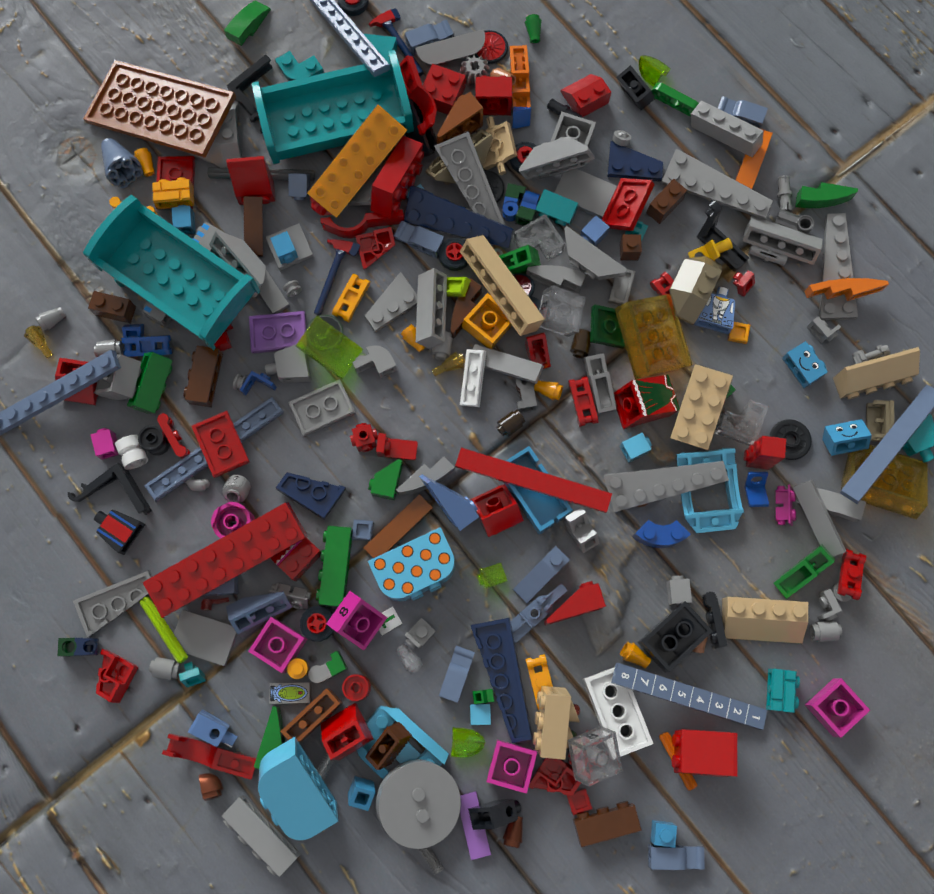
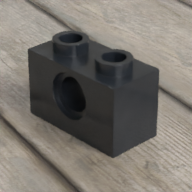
[616,65,655,111]

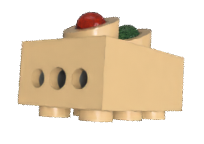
[533,686,580,760]

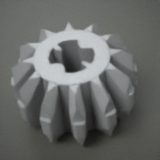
[460,55,490,87]

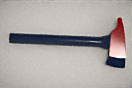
[369,8,424,76]
[314,239,360,316]

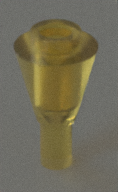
[24,325,53,358]
[432,351,465,376]

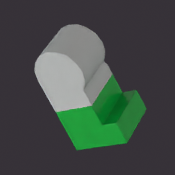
[308,651,348,683]

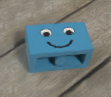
[782,341,828,388]
[822,419,872,456]

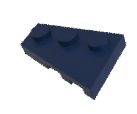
[607,141,663,182]
[276,472,346,520]

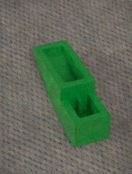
[224,0,271,46]
[795,182,858,209]
[773,544,835,599]

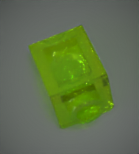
[477,563,507,589]

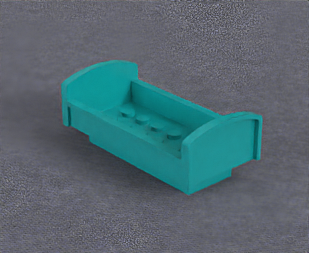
[252,50,414,164]
[83,195,261,350]

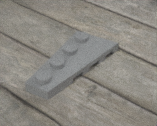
[73,570,152,638]

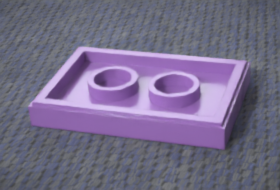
[249,311,308,354]

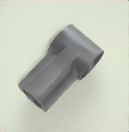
[775,209,814,234]

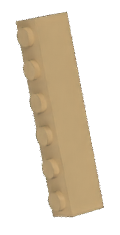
[460,235,545,336]

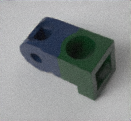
[57,638,98,657]

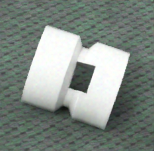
[115,435,149,470]

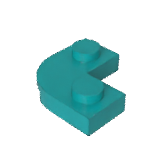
[275,51,324,81]

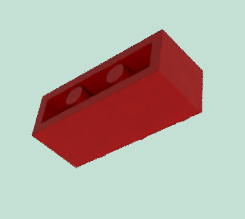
[744,436,786,470]

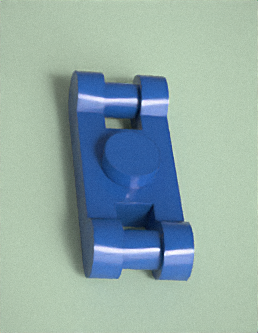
[121,335,172,357]

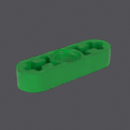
[651,82,699,117]

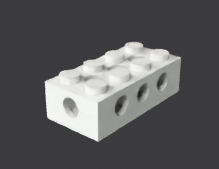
[582,667,653,759]

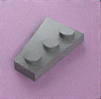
[365,272,417,333]

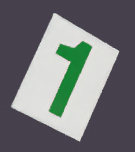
[379,606,402,635]

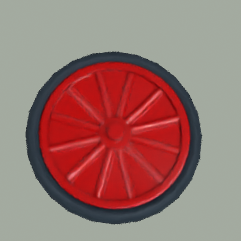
[474,30,508,64]

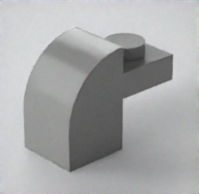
[352,346,398,378]
[564,507,600,553]

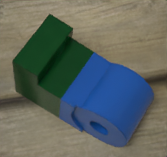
[502,183,526,222]
[515,190,540,228]

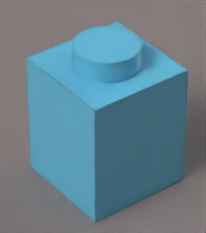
[619,432,652,463]

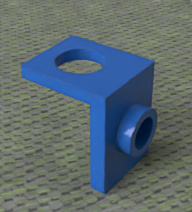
[240,371,277,396]
[744,472,769,507]

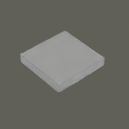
[266,223,314,270]

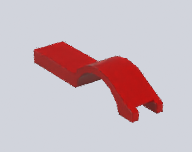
[399,55,437,135]
[320,209,404,239]
[162,733,256,780]

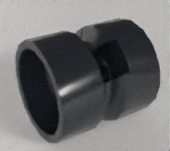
[138,426,170,456]

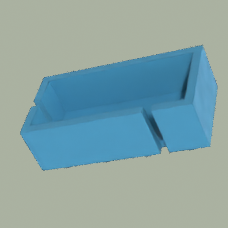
[504,446,573,534]

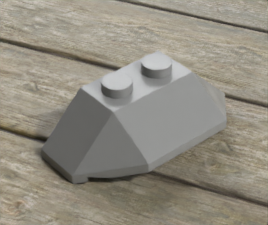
[519,136,595,180]
[564,226,627,280]
[209,230,266,297]

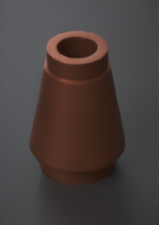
[502,816,523,848]

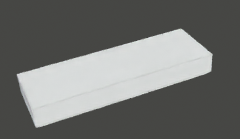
[460,349,486,408]

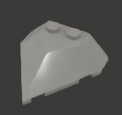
[187,103,242,168]

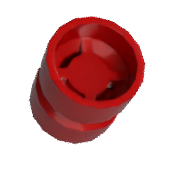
[342,674,371,701]

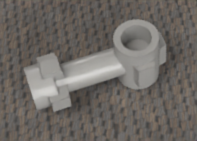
[852,345,890,364]

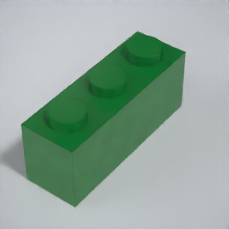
[127,352,173,414]

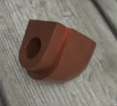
[199,773,223,801]

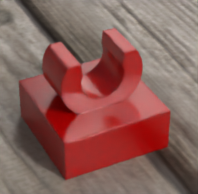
[733,270,755,297]

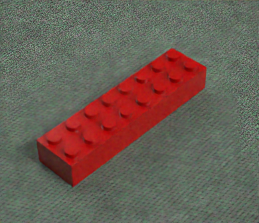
[142,502,308,618]

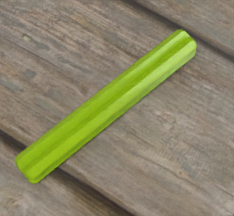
[140,596,188,663]

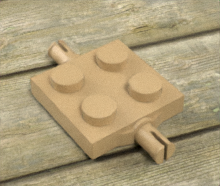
[482,116,518,175]

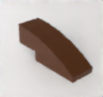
[244,196,263,257]
[451,278,482,339]

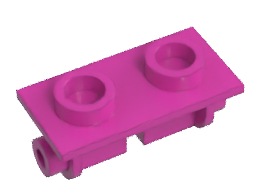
[775,484,796,526]

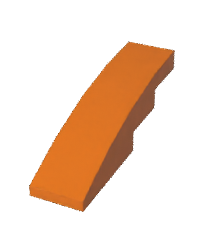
[509,45,531,108]
[735,129,772,189]
[804,278,889,301]

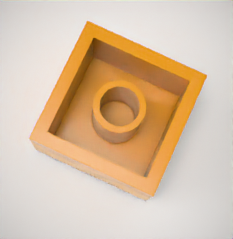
[462,293,512,349]

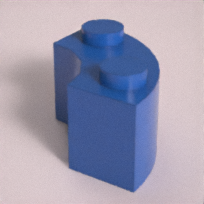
[632,520,691,548]

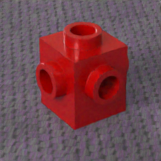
[350,423,378,452]

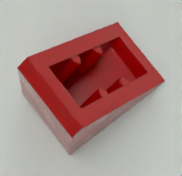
[525,332,551,369]

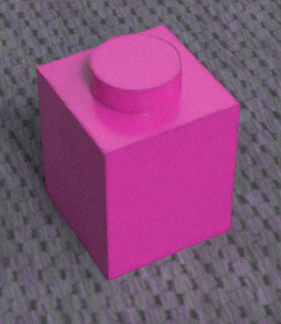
[90,428,119,460]

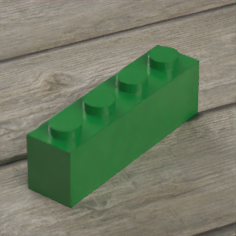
[316,526,353,607]

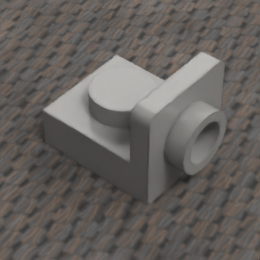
[807,316,841,344]
[817,589,842,621]
[405,618,436,649]

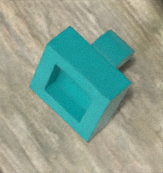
[625,221,648,242]
[179,661,206,688]

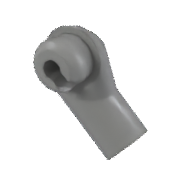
[185,477,210,492]

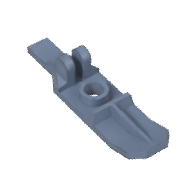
[511,583,568,643]

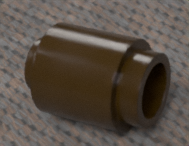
[570,329,591,359]
[496,410,526,437]

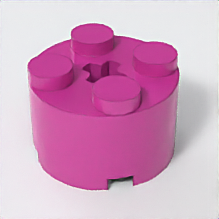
[211,502,255,539]

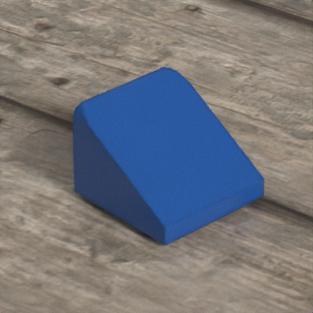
[512,107,531,128]
[122,324,144,345]

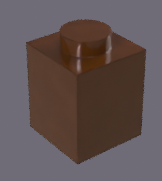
[620,234,642,261]

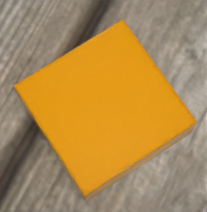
[728,322,750,344]

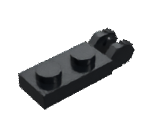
[702,591,727,648]

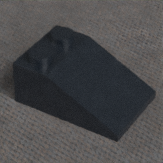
[638,601,713,673]

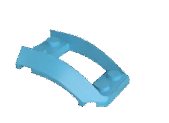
[677,448,744,533]
[357,706,449,779]

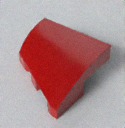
[355,227,395,269]
[96,649,139,703]
[529,758,584,796]

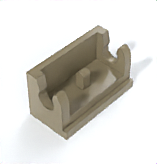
[866,400,895,442]

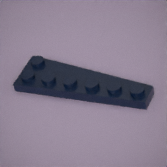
[404,185,514,248]
[471,618,533,743]

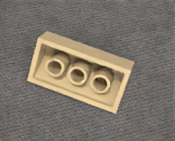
[833,347,920,400]
[722,597,808,644]

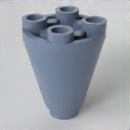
[101,138,143,188]

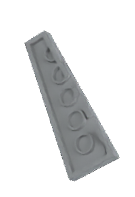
[435,132,505,225]
[662,149,773,220]
[819,213,858,321]
[604,461,729,512]

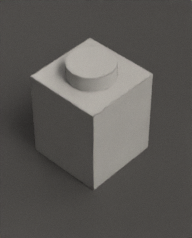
[666,575,692,605]

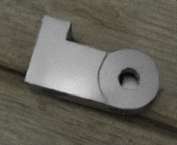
[516,378,537,413]

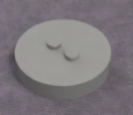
[376,759,461,849]

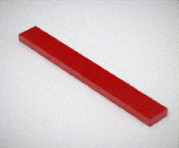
[455,448,612,513]

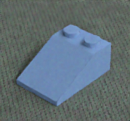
[419,474,479,531]

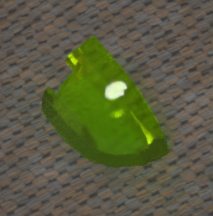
[639,55,671,87]
[451,727,485,758]

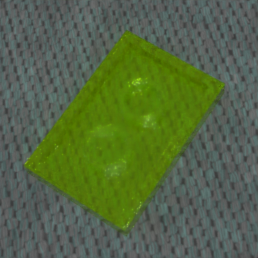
[295,315,363,379]

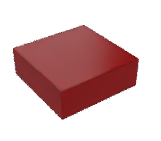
[566,788,592,816]

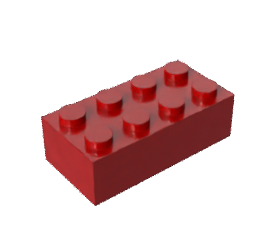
[371,136,424,219]

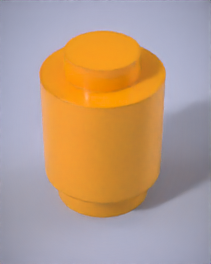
[287,658,309,679]

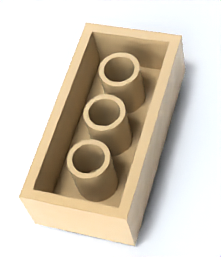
[670,364,733,450]

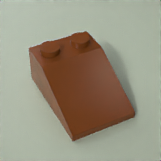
[437,92,483,144]

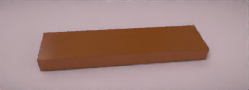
[363,494,433,558]

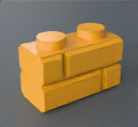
[152,178,194,209]

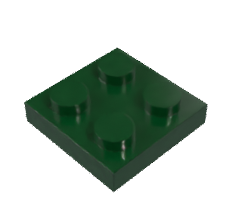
[590,304,627,349]

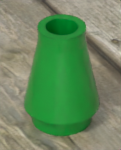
[524,14,542,44]

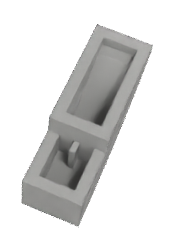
[526,265,586,293]
[583,353,617,413]
[396,457,455,496]
[797,488,866,522]

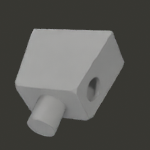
[265,343,311,383]

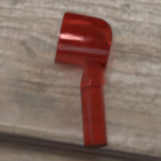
[201,597,229,610]

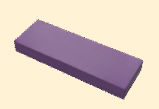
[460,791,491,860]

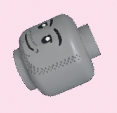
[222,475,251,503]

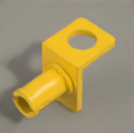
[688,238,733,261]

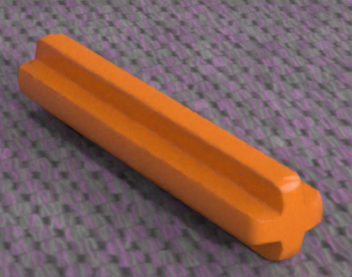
[659,732,698,791]

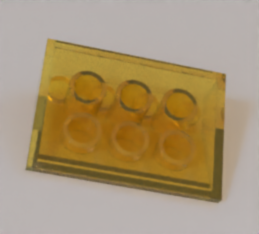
[615,294,692,380]
[841,445,928,519]

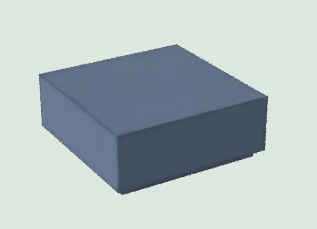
[352,520,374,541]

